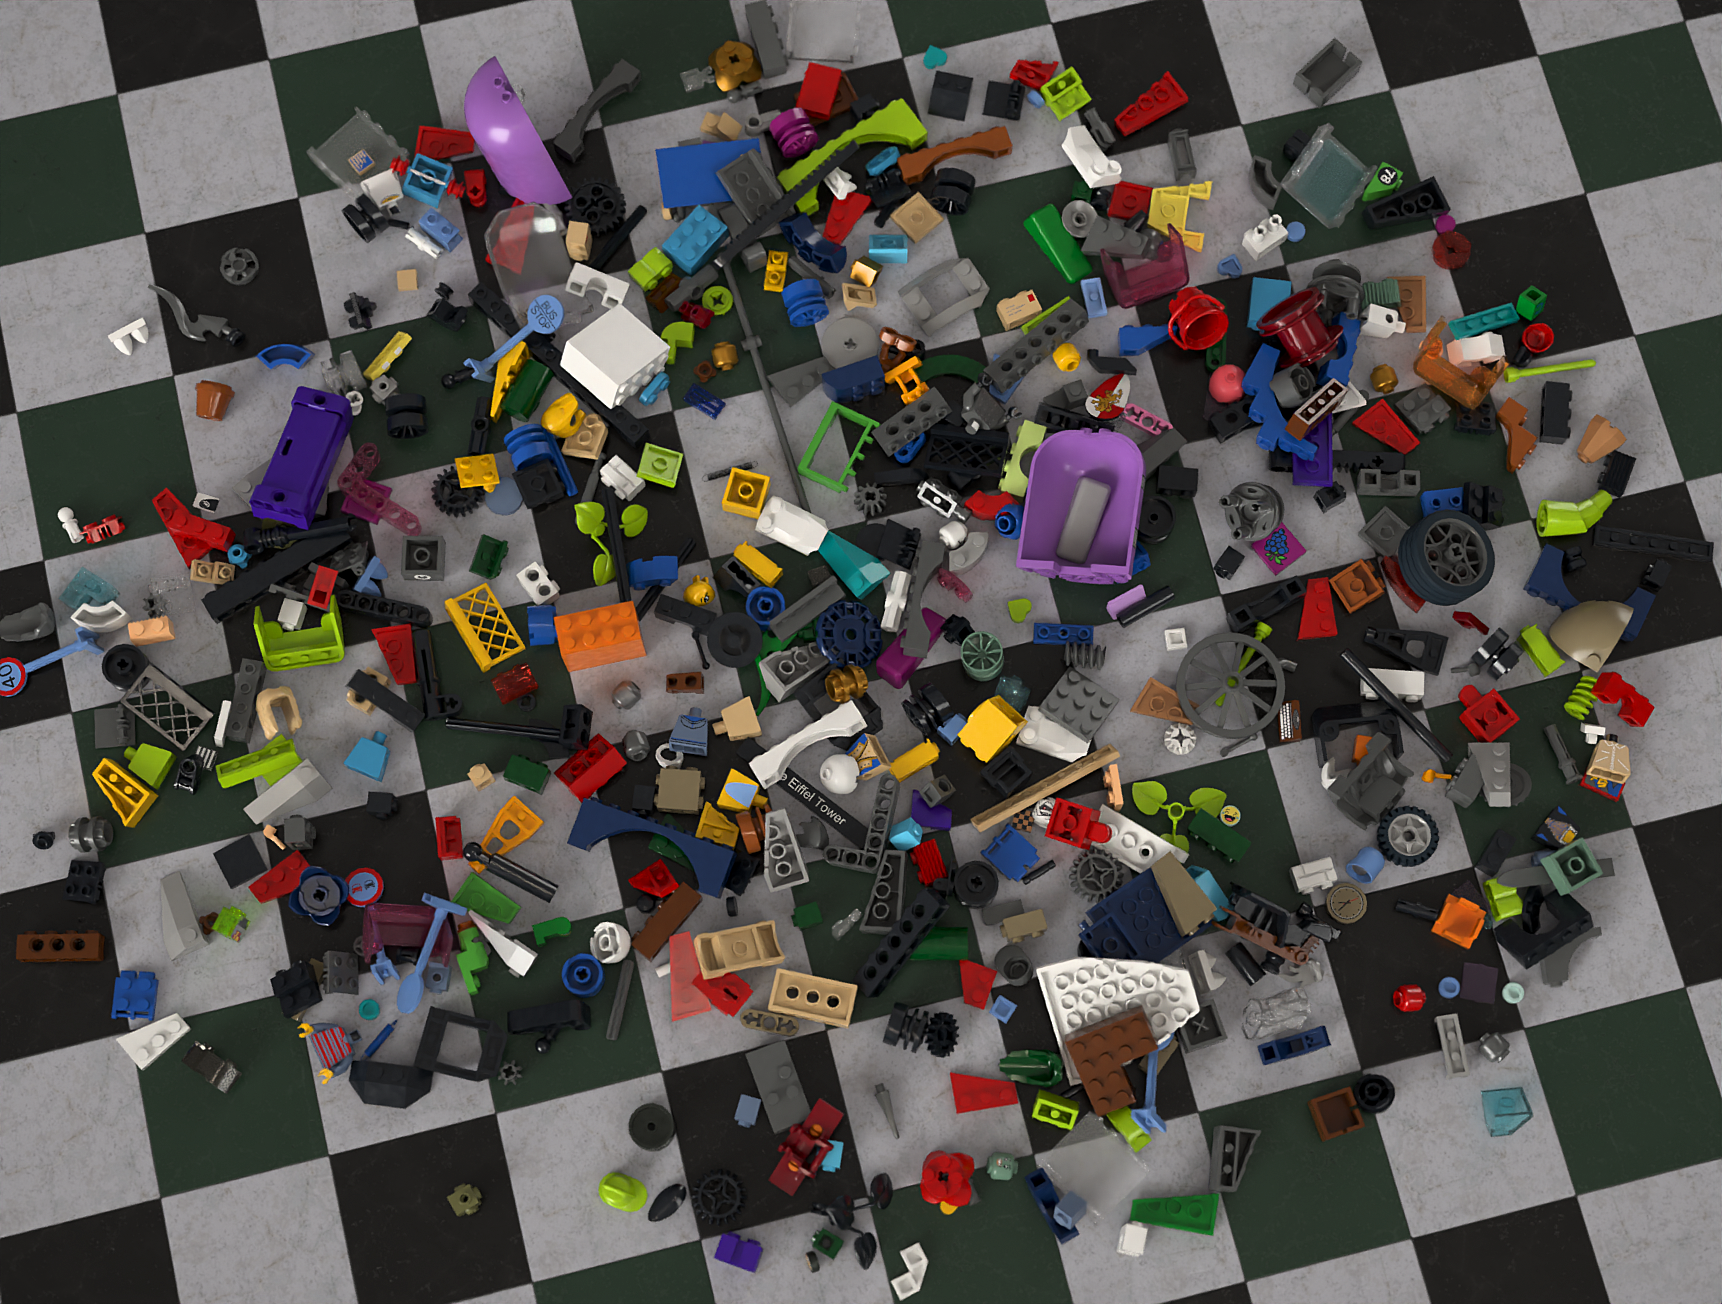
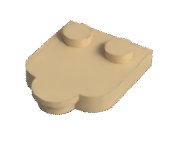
[561,413,608,460]

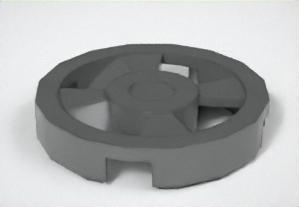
[220,248,259,285]

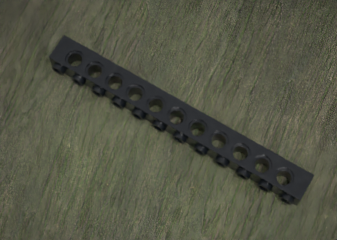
[468,282,650,450]

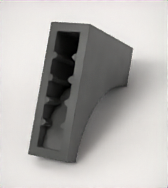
[1539,927,1602,988]

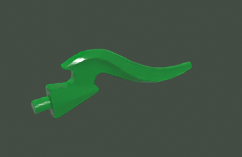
[755,631,798,717]

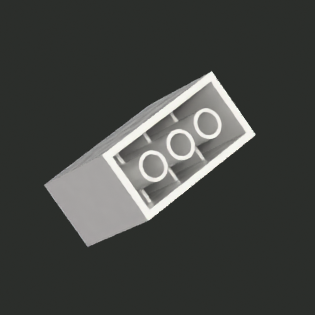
[560,303,670,409]

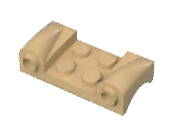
[693,920,785,980]

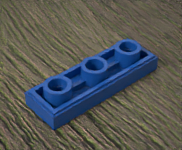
[1033,623,1094,646]

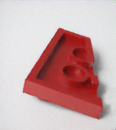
[414,125,475,160]
[823,192,873,246]
[1352,399,1420,455]
[1297,577,1337,640]
[371,624,418,685]
[248,850,310,904]
[950,1072,1018,1114]

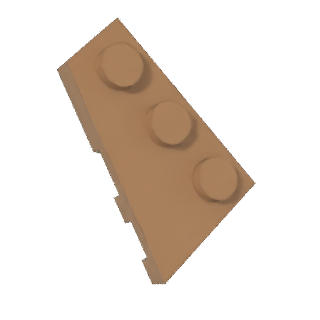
[1387,276,1426,333]
[1130,677,1200,725]

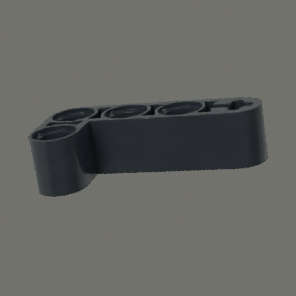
[507,1000,591,1035]

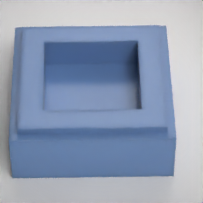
[989,995,1017,1023]

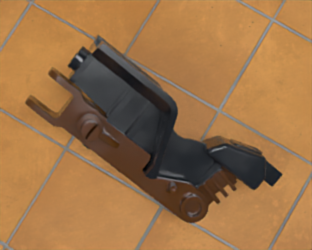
[1211,881,1340,965]

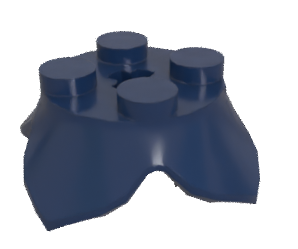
[288,866,350,926]

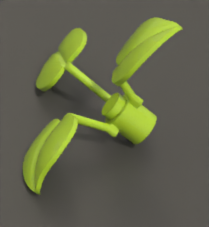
[574,502,648,586]
[1132,781,1227,864]

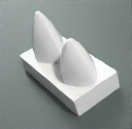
[823,167,857,200]
[108,317,149,355]
[1188,950,1226,995]

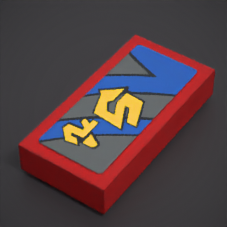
[1579,766,1626,802]

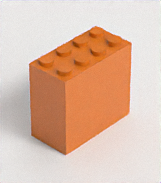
[554,601,646,672]

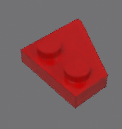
[1009,60,1059,91]
[628,859,679,898]

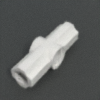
[881,571,912,632]

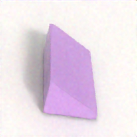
[1106,584,1146,620]

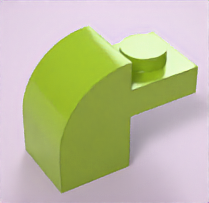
[661,322,695,365]
[1106,1106,1152,1153]

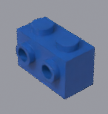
[1420,487,1463,517]

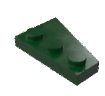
[648,812,695,873]

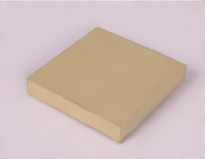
[890,192,944,244]

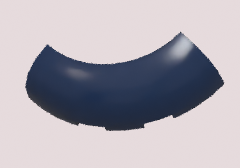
[778,212,847,273]

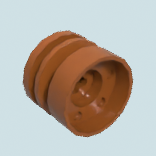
[735,803,772,854]

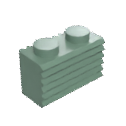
[1361,278,1401,312]

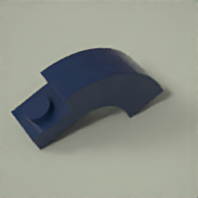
[1257,1025,1331,1066]

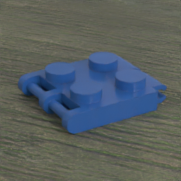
[980,824,1040,882]
[111,970,159,1021]

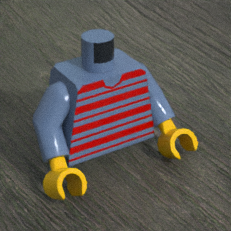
[297,1023,363,1084]

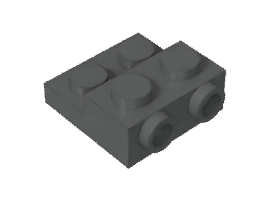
[1394,383,1451,436]

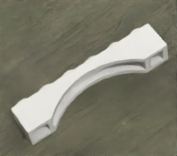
[748,700,867,790]

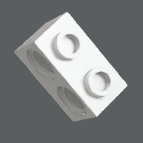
[516,562,560,605]

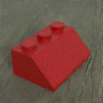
[554,733,627,803]

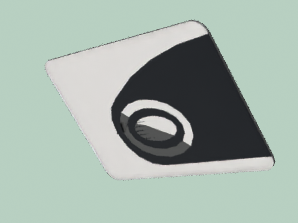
[193,493,220,513]

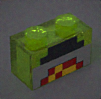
[212,906,251,943]

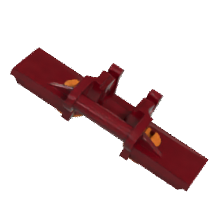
[769,1098,844,1196]

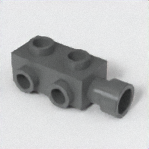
[917,477,973,524]

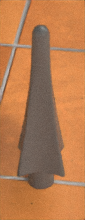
[875,1083,899,1139]

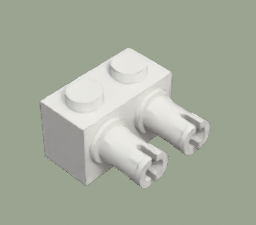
[1242,215,1288,261]

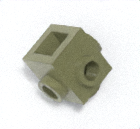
[447,1183,482,1217]

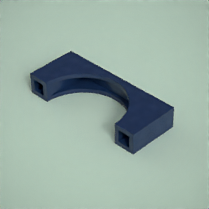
[1523,543,1656,642]

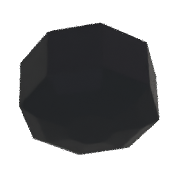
[637,894,656,914]

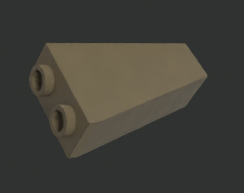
[1151,851,1217,937]

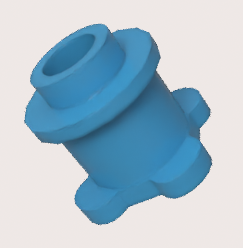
[227,544,252,569]

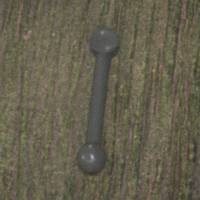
[1220,734,1258,757]

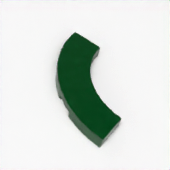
[915,355,986,383]

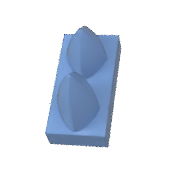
[351,556,388,597]

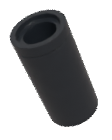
[1225,941,1266,986]

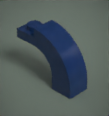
[1024,1167,1080,1245]

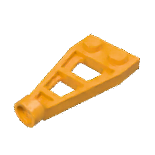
[468,796,544,874]

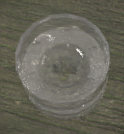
[320,350,367,396]

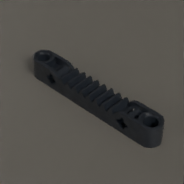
[1268,447,1406,475]

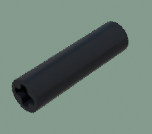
[1116,585,1175,628]

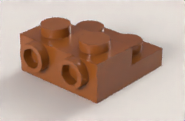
[1329,559,1386,613]

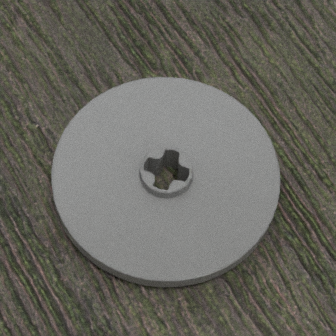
[821,318,879,369]

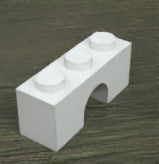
[565,262,630,309]
[1117,1221,1148,1257]

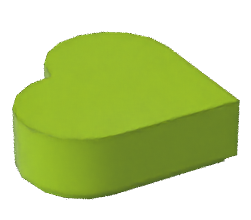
[1007,598,1032,623]

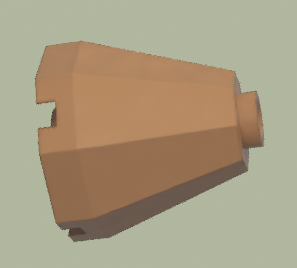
[1576,414,1627,464]

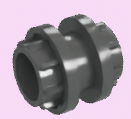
[68,816,113,853]

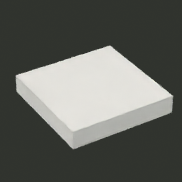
[214,700,232,748]

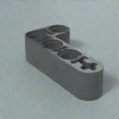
[717,202,767,273]

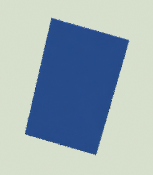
[655,138,761,208]

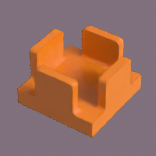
[1431,894,1486,949]

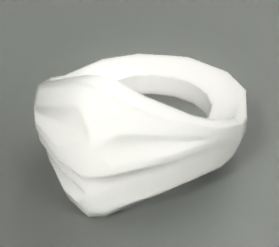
[656,743,684,769]

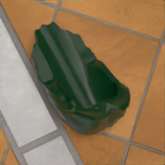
[998,1049,1064,1087]

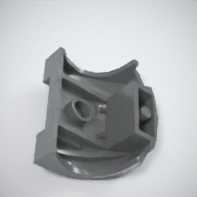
[1327,732,1414,831]

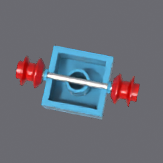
[390,153,466,209]

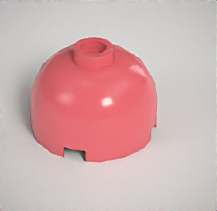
[1209,365,1246,404]

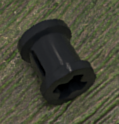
[396,945,421,966]

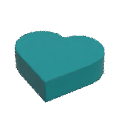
[923,45,947,69]

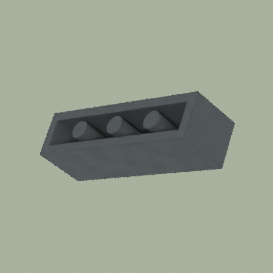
[744,0,789,79]

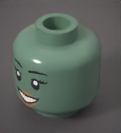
[986,1152,1018,1180]

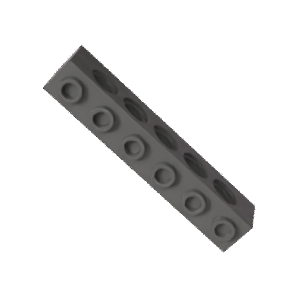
[983,298,1089,393]

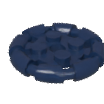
[815,600,883,669]

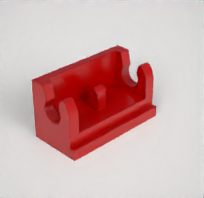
[435,816,463,861]

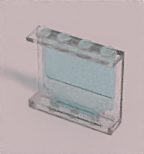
[1280,123,1378,229]

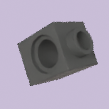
[919,774,956,808]

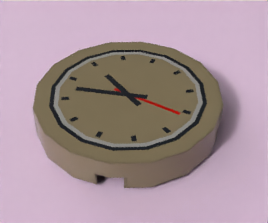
[1325,883,1367,924]

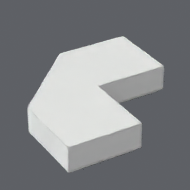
[891,1242,928,1300]

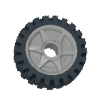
[1377,806,1439,867]

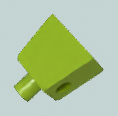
[124,743,177,790]

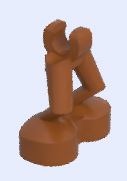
[879,327,917,374]

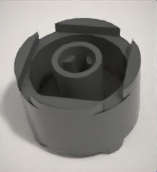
[1269,363,1316,409]

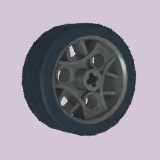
[1398,509,1495,606]

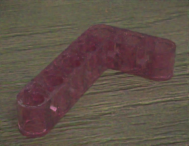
[337,443,422,536]

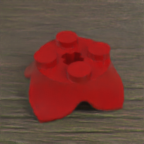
[920,1150,975,1207]

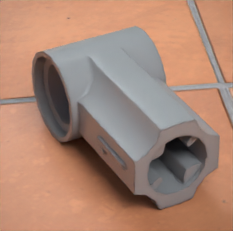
[745,110,781,137]

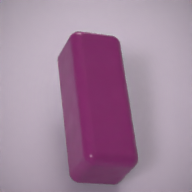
[876,607,946,689]

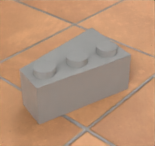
[1468,743,1511,806]

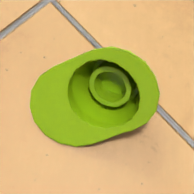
[598,1172,647,1212]

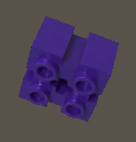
[714,1231,764,1273]

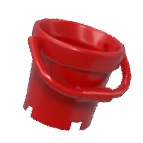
[1168,286,1229,351]

